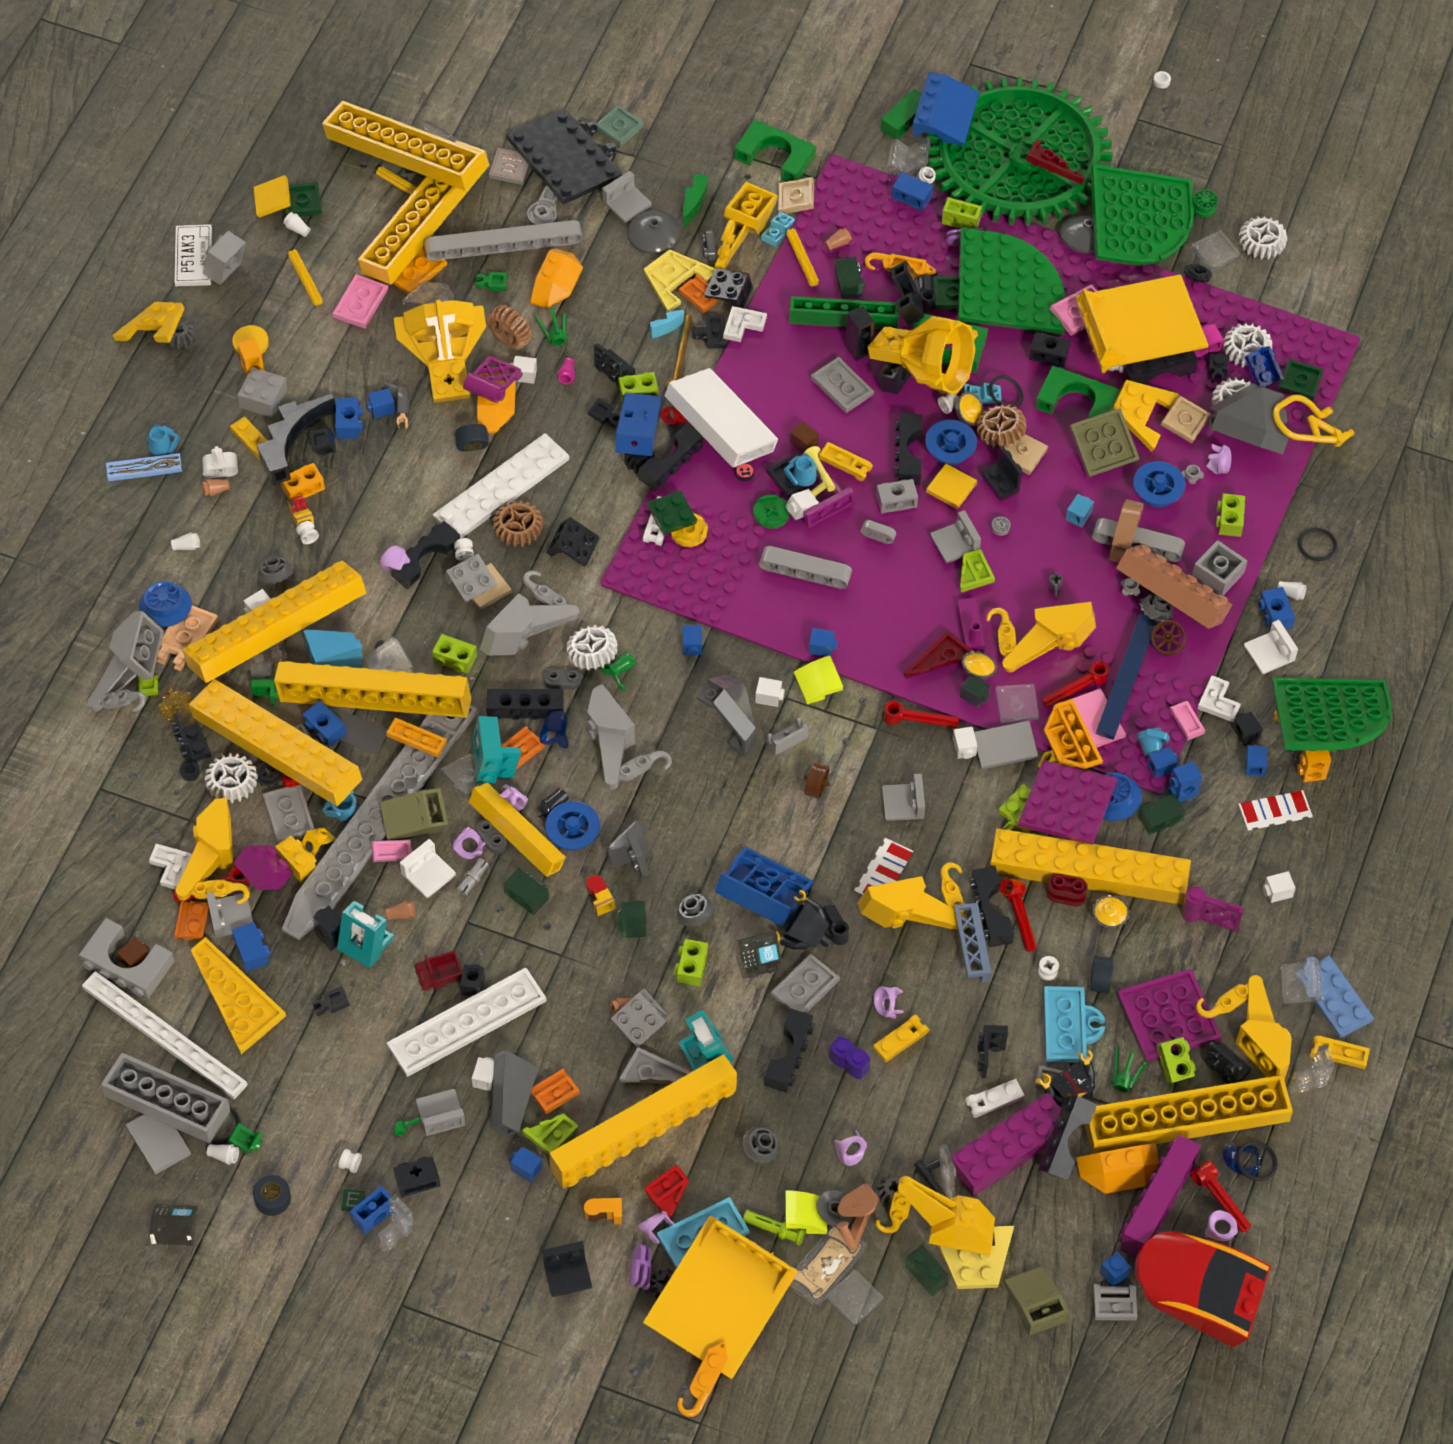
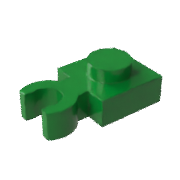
[476,272,507,291]

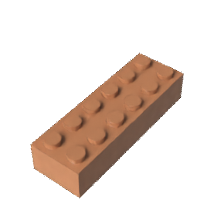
[1116,545,1233,629]

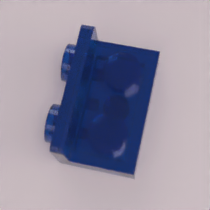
[1244,346,1284,387]

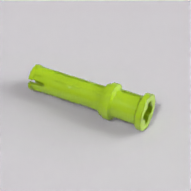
[743,1210,806,1246]

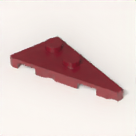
[1026,139,1085,185]
[903,631,975,679]

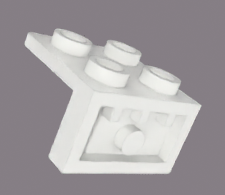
[1244,620,1298,674]
[400,839,456,898]

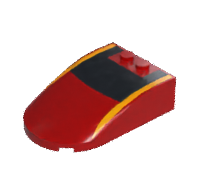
[1135,1231,1271,1347]

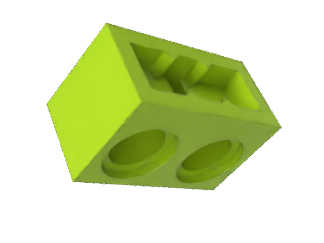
[942,197,982,229]
[619,372,659,404]
[1216,494,1245,537]
[432,634,477,674]
[674,939,708,987]
[1156,1037,1196,1083]

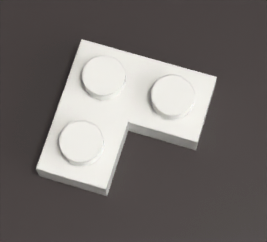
[723,306,767,342]
[1198,676,1241,722]
[149,844,192,890]

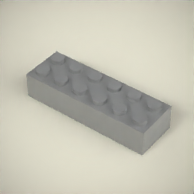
[101,1053,230,1144]

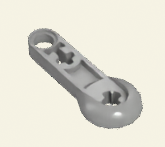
[527,185,559,225]

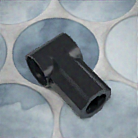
[919,275,936,312]
[823,904,849,945]

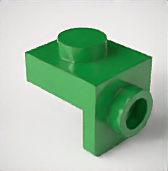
[251,679,279,705]
[227,1123,263,1154]

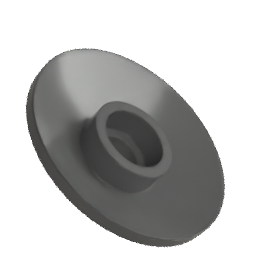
[816,1190,855,1227]

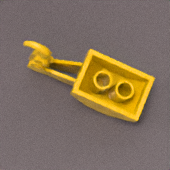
[714,182,778,269]
[986,602,1096,673]
[176,798,250,904]
[857,862,969,931]
[1196,975,1292,1080]
[876,1176,995,1255]

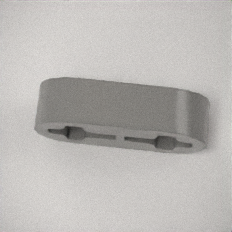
[860,520,896,544]

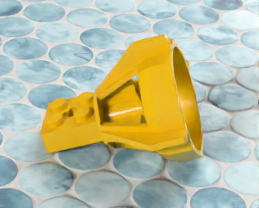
[394,300,486,403]
[868,316,978,395]

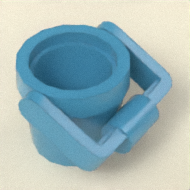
[146,424,180,456]
[784,453,818,486]
[1136,728,1170,756]
[322,790,356,821]

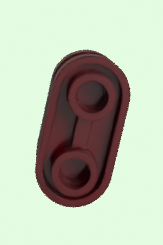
[1047,874,1088,907]

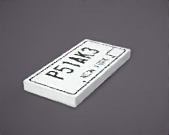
[175,225,212,286]

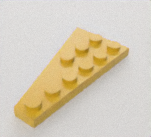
[191,937,286,1055]

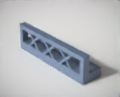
[954,903,991,983]

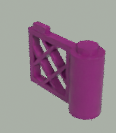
[463,356,523,403]
[1181,886,1244,932]

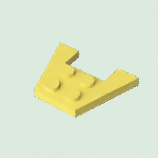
[644,249,715,313]
[937,1226,1014,1289]

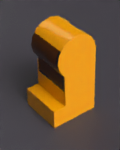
[584,1198,622,1224]

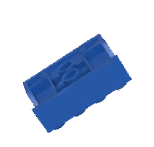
[913,72,979,146]
[715,846,814,927]

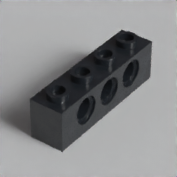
[486,689,564,720]

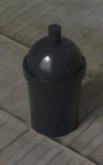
[537,788,569,818]

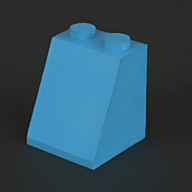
[304,630,364,668]

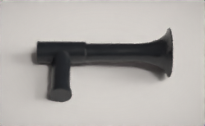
[914,1157,951,1199]

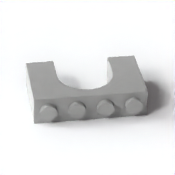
[79,918,175,999]

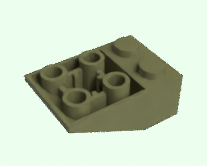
[379,788,448,840]
[1004,1266,1069,1336]

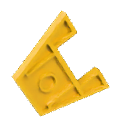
[112,302,185,343]
[1111,380,1179,452]

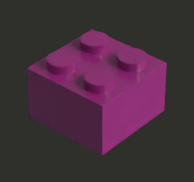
[234,845,293,890]

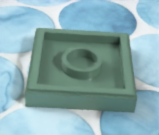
[596,105,644,147]

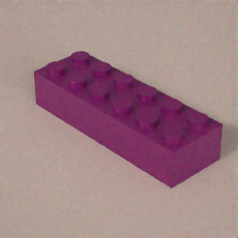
[948,1093,1061,1197]
[1119,1135,1201,1258]

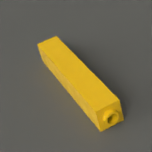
[469,782,566,877]

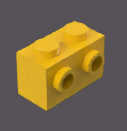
[275,835,316,884]

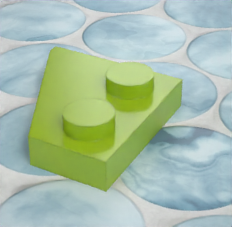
[960,549,995,593]
[522,1114,579,1155]

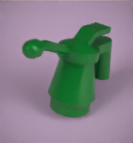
[599,652,636,691]

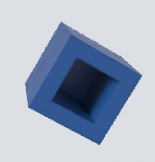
[366,388,395,418]
[683,625,702,656]
[809,628,838,657]
[1245,745,1267,776]
[1147,747,1179,779]
[510,1147,543,1183]
[1099,1252,1131,1286]

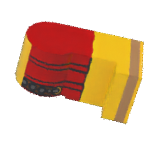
[287,495,314,527]
[586,875,615,916]

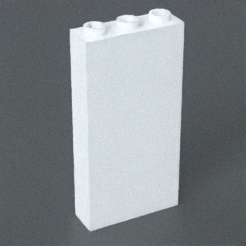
[665,368,778,467]

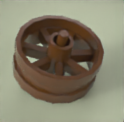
[1151,620,1186,656]
[804,762,830,799]

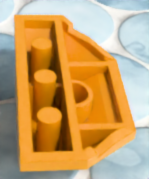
[530,248,583,309]
[477,372,516,433]
[1044,699,1103,769]
[1076,1143,1159,1194]

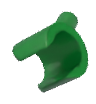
[394,1117,421,1136]

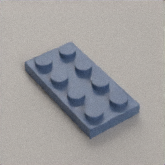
[1295,955,1374,1039]

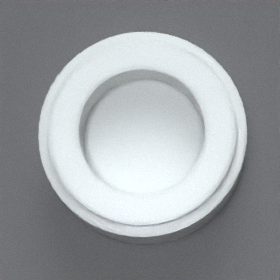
[1153,71,1171,88]

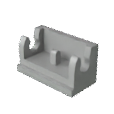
[765,717,808,756]

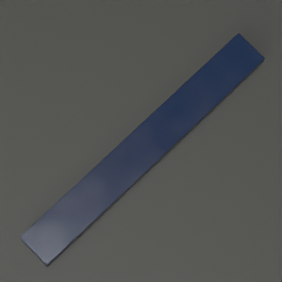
[1096,613,1157,740]

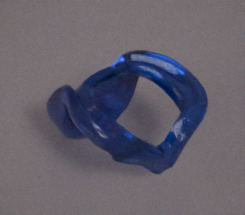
[539,711,569,748]
[1223,1142,1260,1176]

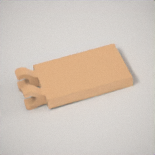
[157,605,219,671]

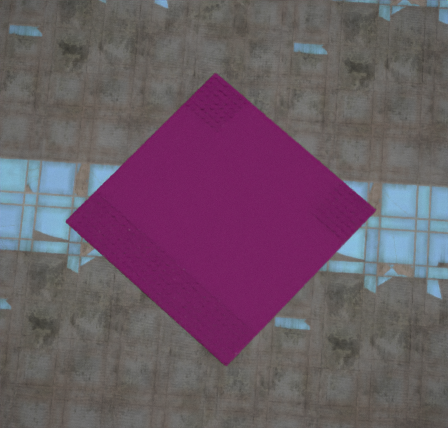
[600,154,1360,795]

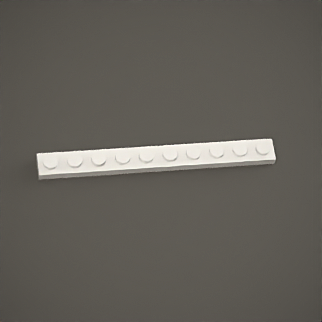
[82,971,247,1099]

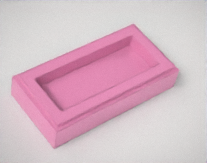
[1170,701,1205,741]
[371,840,412,862]

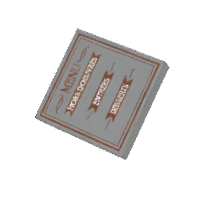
[489,148,529,185]

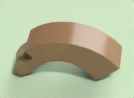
[1109,499,1144,563]

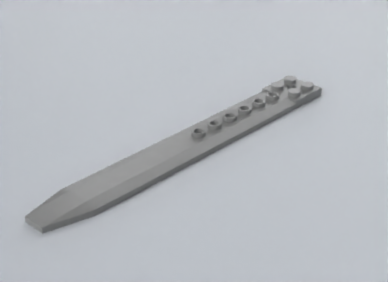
[282,705,478,940]

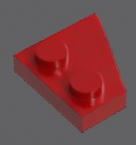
[644,1164,689,1218]

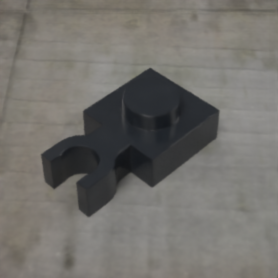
[1209,353,1228,383]
[588,398,620,428]
[312,986,350,1016]

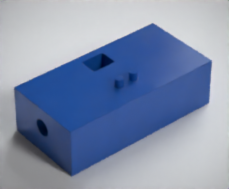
[615,393,662,456]

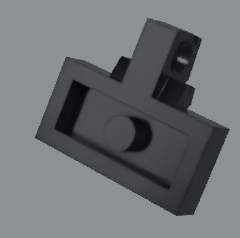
[692,315,726,349]

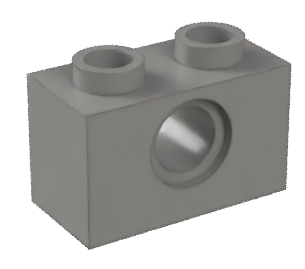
[876,479,918,514]

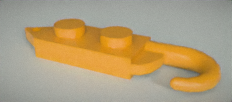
[865,253,936,278]
[677,1340,728,1417]

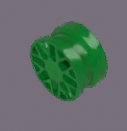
[1193,190,1218,218]

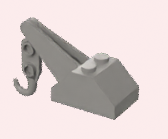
[480,571,579,656]
[87,611,164,712]
[586,684,672,790]

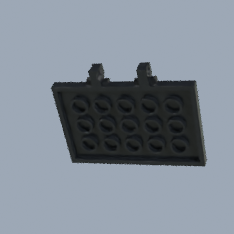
[506,108,622,204]

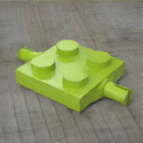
[998,784,1033,834]

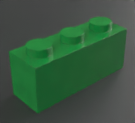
[881,89,922,141]

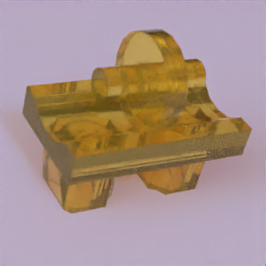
[158,688,193,722]

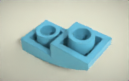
[761,211,795,247]
[650,310,684,338]
[961,383,1002,404]

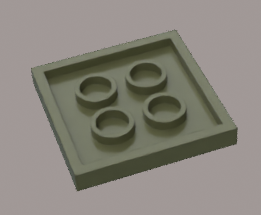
[1069,408,1140,478]

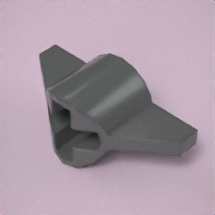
[1049,570,1063,598]

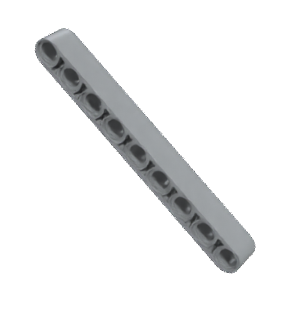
[424,220,583,261]

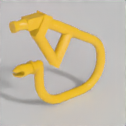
[1273,395,1354,447]

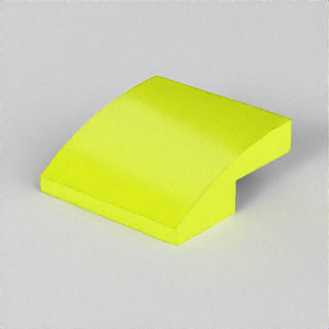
[794,656,843,704]
[786,1191,827,1234]

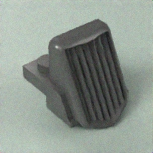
[607,820,651,877]

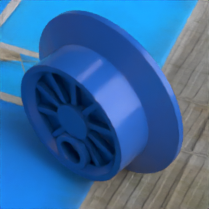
[925,420,977,465]
[1133,461,1185,508]
[139,581,192,627]
[1103,773,1142,821]
[545,801,600,851]

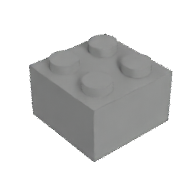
[203,231,246,285]
[238,367,288,418]
[1192,540,1247,595]

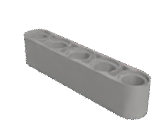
[1092,518,1185,562]
[759,546,852,589]

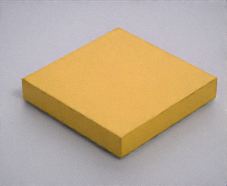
[253,175,291,218]
[926,464,977,509]

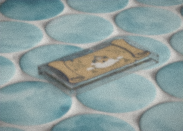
[789,1226,868,1308]

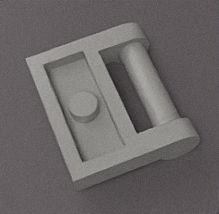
[1093,1284,1137,1321]

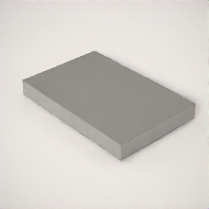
[811,357,874,413]
[974,721,1038,770]
[263,784,314,844]
[770,953,840,1013]
[125,1114,191,1175]

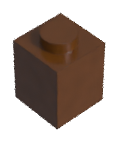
[790,421,819,453]
[117,937,150,968]

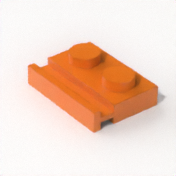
[679,274,721,314]
[501,726,545,770]
[174,900,210,941]
[531,1068,580,1114]

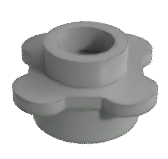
[1182,465,1204,484]
[1121,578,1141,596]

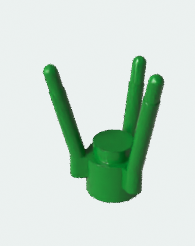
[534,307,567,346]
[1111,1047,1148,1092]

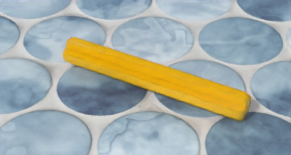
[376,166,417,195]
[786,228,819,287]
[288,249,323,306]

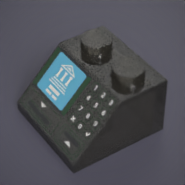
[737,931,782,979]
[149,1204,198,1246]

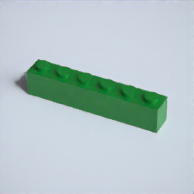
[789,296,899,329]

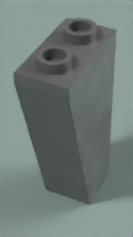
[491,1050,538,1136]

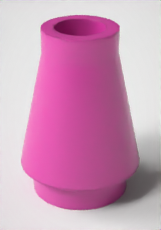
[557,358,575,384]

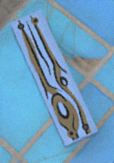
[106,453,182,481]

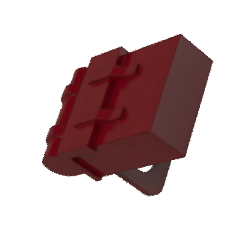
[415,950,463,991]

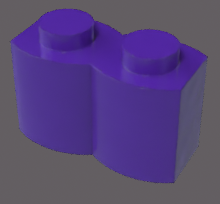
[829,1036,870,1079]

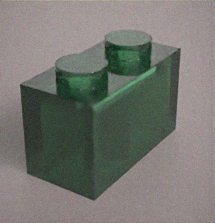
[835,257,865,299]
[1138,793,1185,836]
[503,868,549,915]
[617,901,646,938]
[905,1245,949,1296]

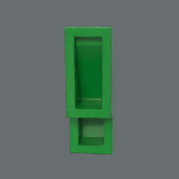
[683,174,708,227]

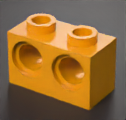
[237,338,264,378]
[281,463,325,499]
[1297,750,1331,782]

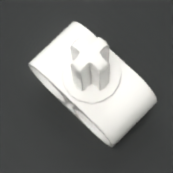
[202,446,238,479]

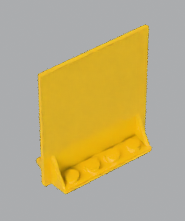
[1076,274,1209,373]
[643,1216,798,1380]

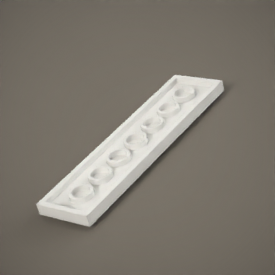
[433,433,569,539]
[387,968,546,1077]

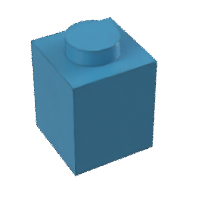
[1066,494,1094,528]

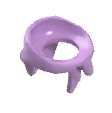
[1206,444,1231,474]
[380,545,410,573]
[500,784,528,811]
[453,827,486,859]
[874,986,904,1019]
[834,1130,867,1166]
[1205,1210,1238,1244]
[637,1211,674,1243]

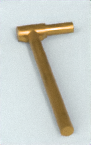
[665,315,692,391]

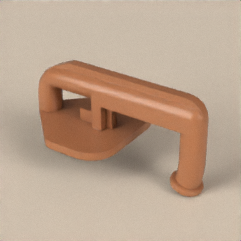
[837,1184,879,1250]

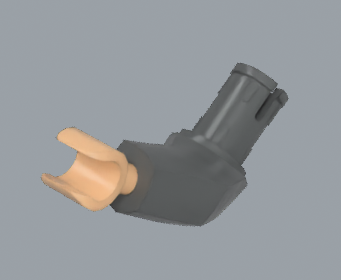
[381,380,410,429]

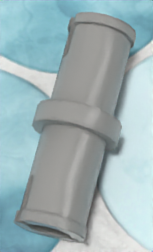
[456,858,489,896]

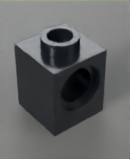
[310,428,336,455]
[1232,711,1263,746]
[460,964,485,996]

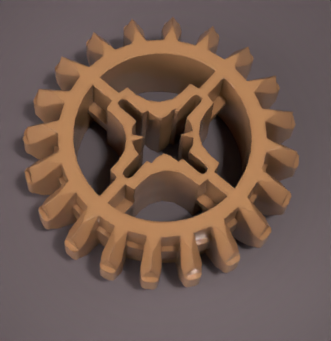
[486,305,532,350]
[977,403,1027,448]
[493,500,543,548]

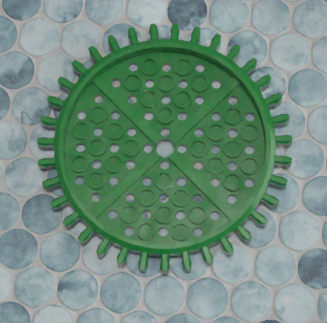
[927,77,1113,226]

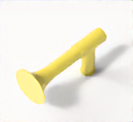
[804,446,835,497]

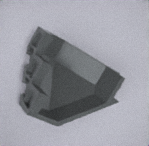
[1209,384,1289,454]
[697,673,756,756]

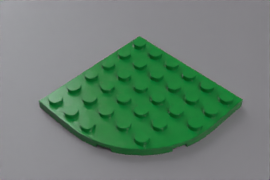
[1091,164,1194,265]
[958,228,1065,335]
[1271,678,1392,752]

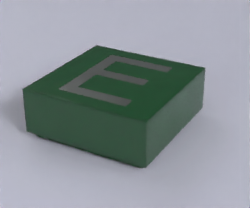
[341,1189,365,1212]

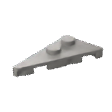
[620,1047,691,1084]

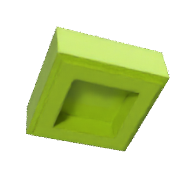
[138,675,159,696]

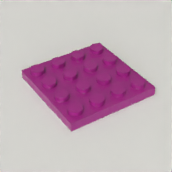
[1018,760,1117,845]
[1117,969,1222,1063]

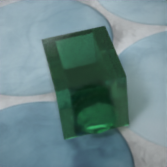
[960,674,991,708]

